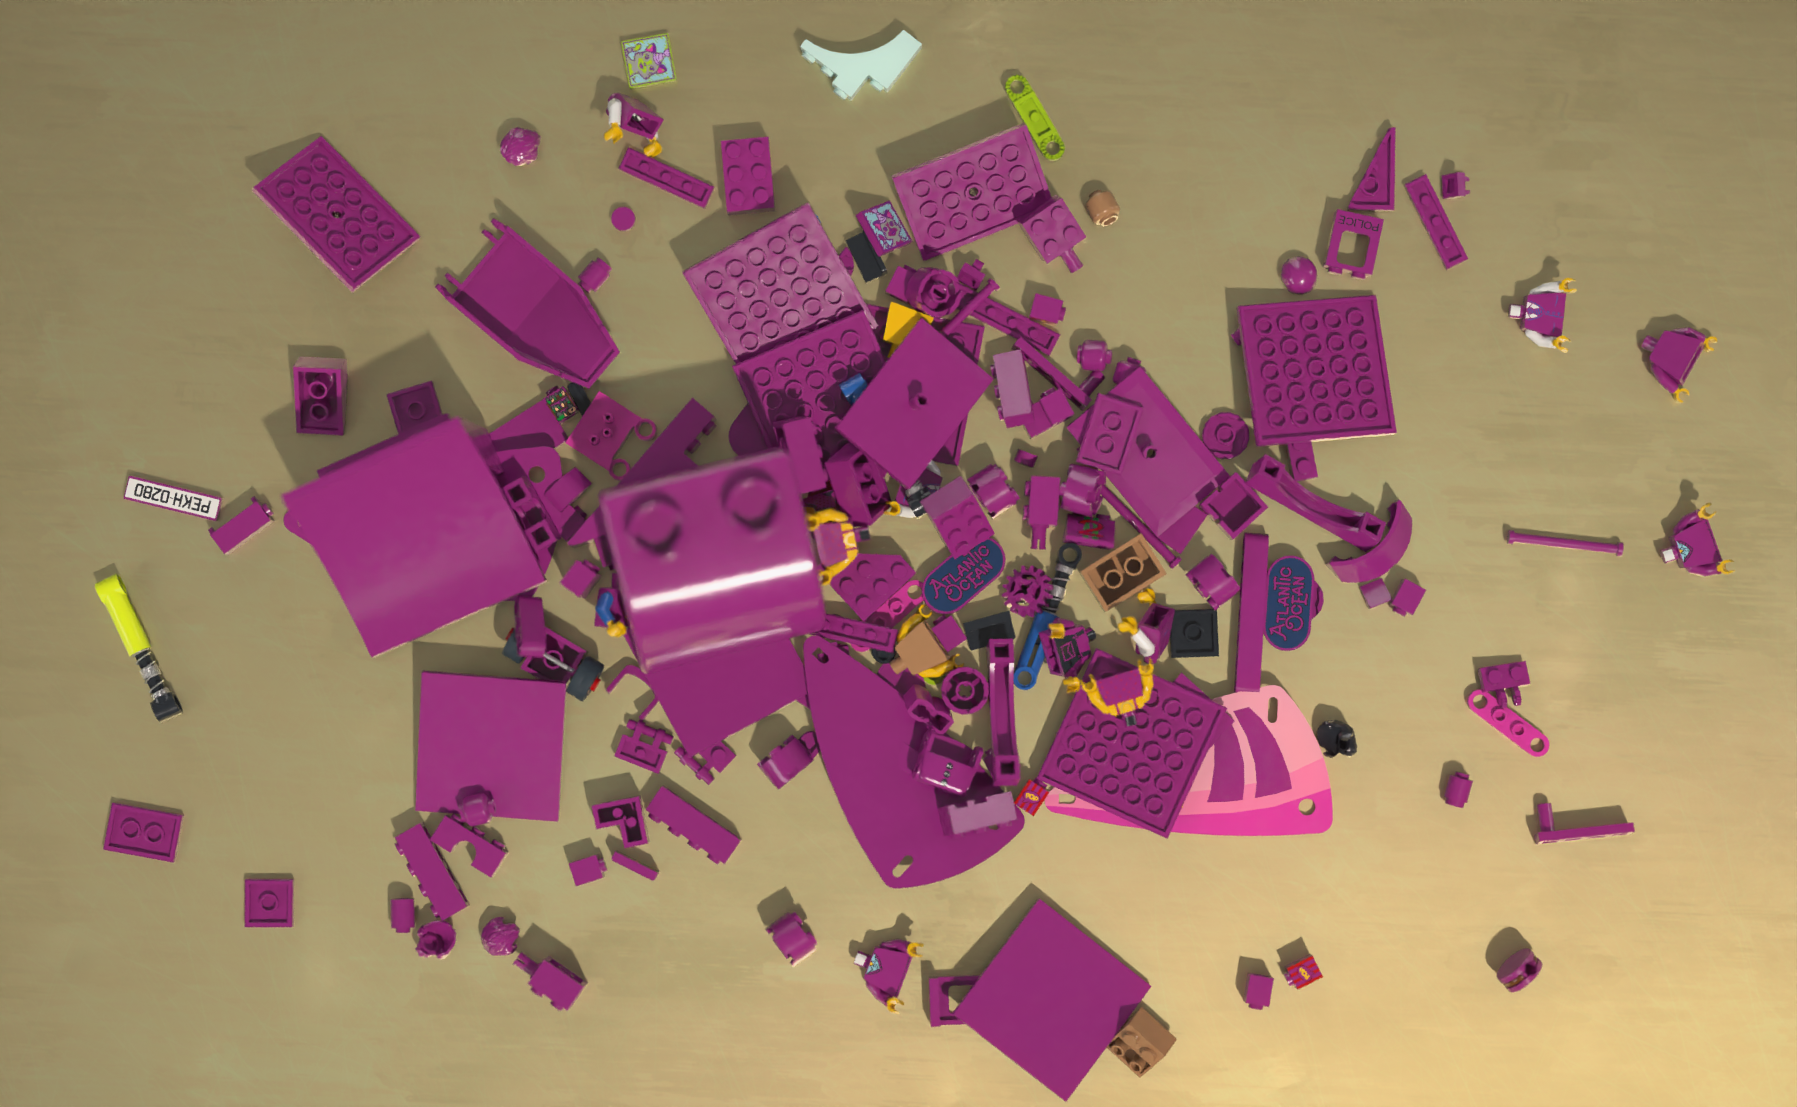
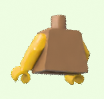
[890,604,965,677]

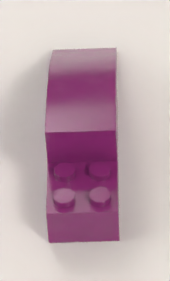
[567,397,717,548]

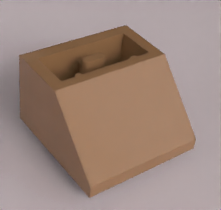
[1106,1007,1177,1078]

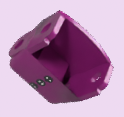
[912,729,983,797]

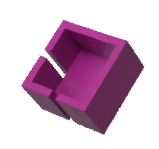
[1198,472,1268,540]

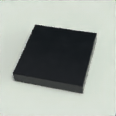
[1170,609,1219,658]

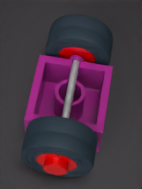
[502,627,604,701]

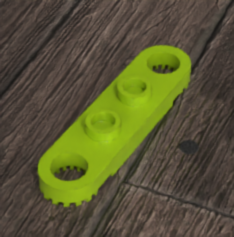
[1005,75,1065,161]

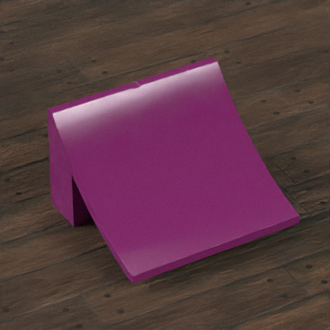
[281,413,547,658]

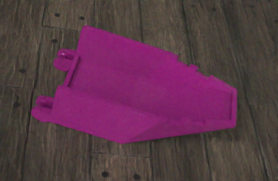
[435,218,620,388]

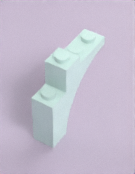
[800,30,922,101]

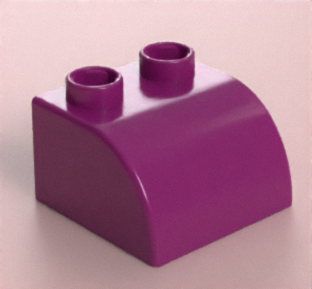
[598,447,826,674]

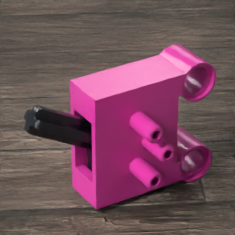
[565,382,657,481]

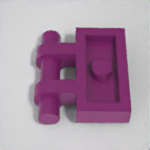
[614,719,674,774]
[674,741,737,785]

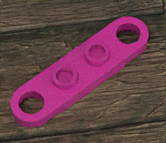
[850,580,923,652]
[1467,690,1549,757]

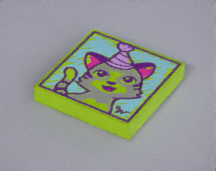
[621,33,677,89]

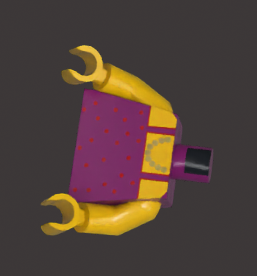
[805,508,871,585]
[1080,658,1153,727]

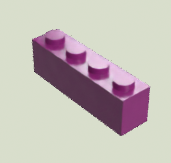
[646,785,742,865]
[395,822,470,921]

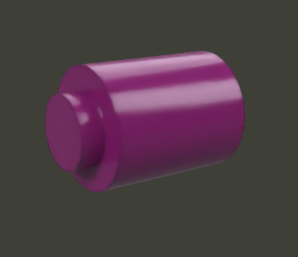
[390,898,415,933]

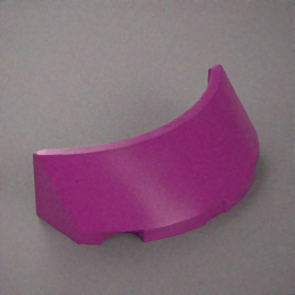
[1325,499,1412,583]

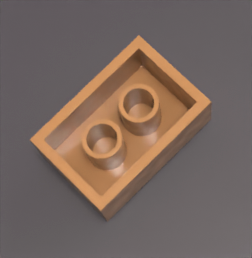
[1079,534,1167,612]

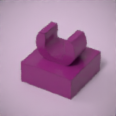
[1442,172,1470,199]
[957,259,986,291]

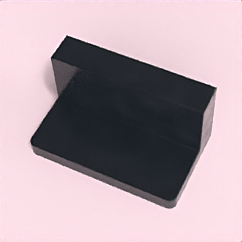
[845,230,887,284]
[963,611,1016,651]

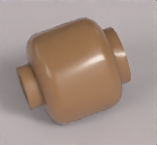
[1085,190,1120,227]

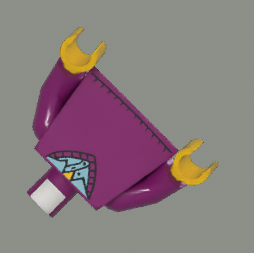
[1660,503,1735,577]
[854,939,924,1014]

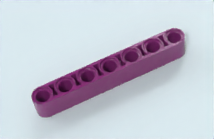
[1234,532,1269,693]

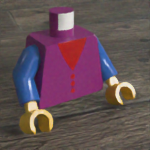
[594,573,630,637]

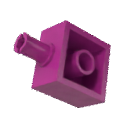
[1017,195,1086,273]
[1023,476,1060,550]
[513,952,588,1011]

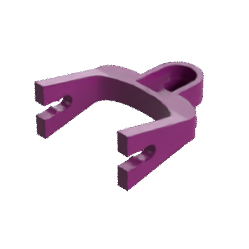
[606,665,659,721]

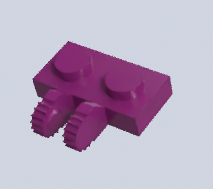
[1478,661,1530,708]

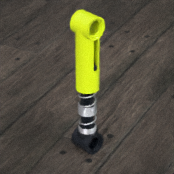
[95,573,183,723]

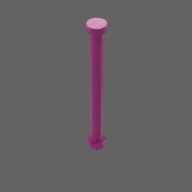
[939,278,1000,338]
[1101,484,1182,569]
[1507,530,1624,557]

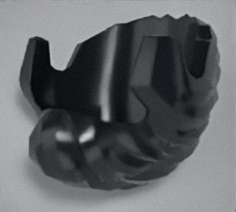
[1317,720,1357,758]

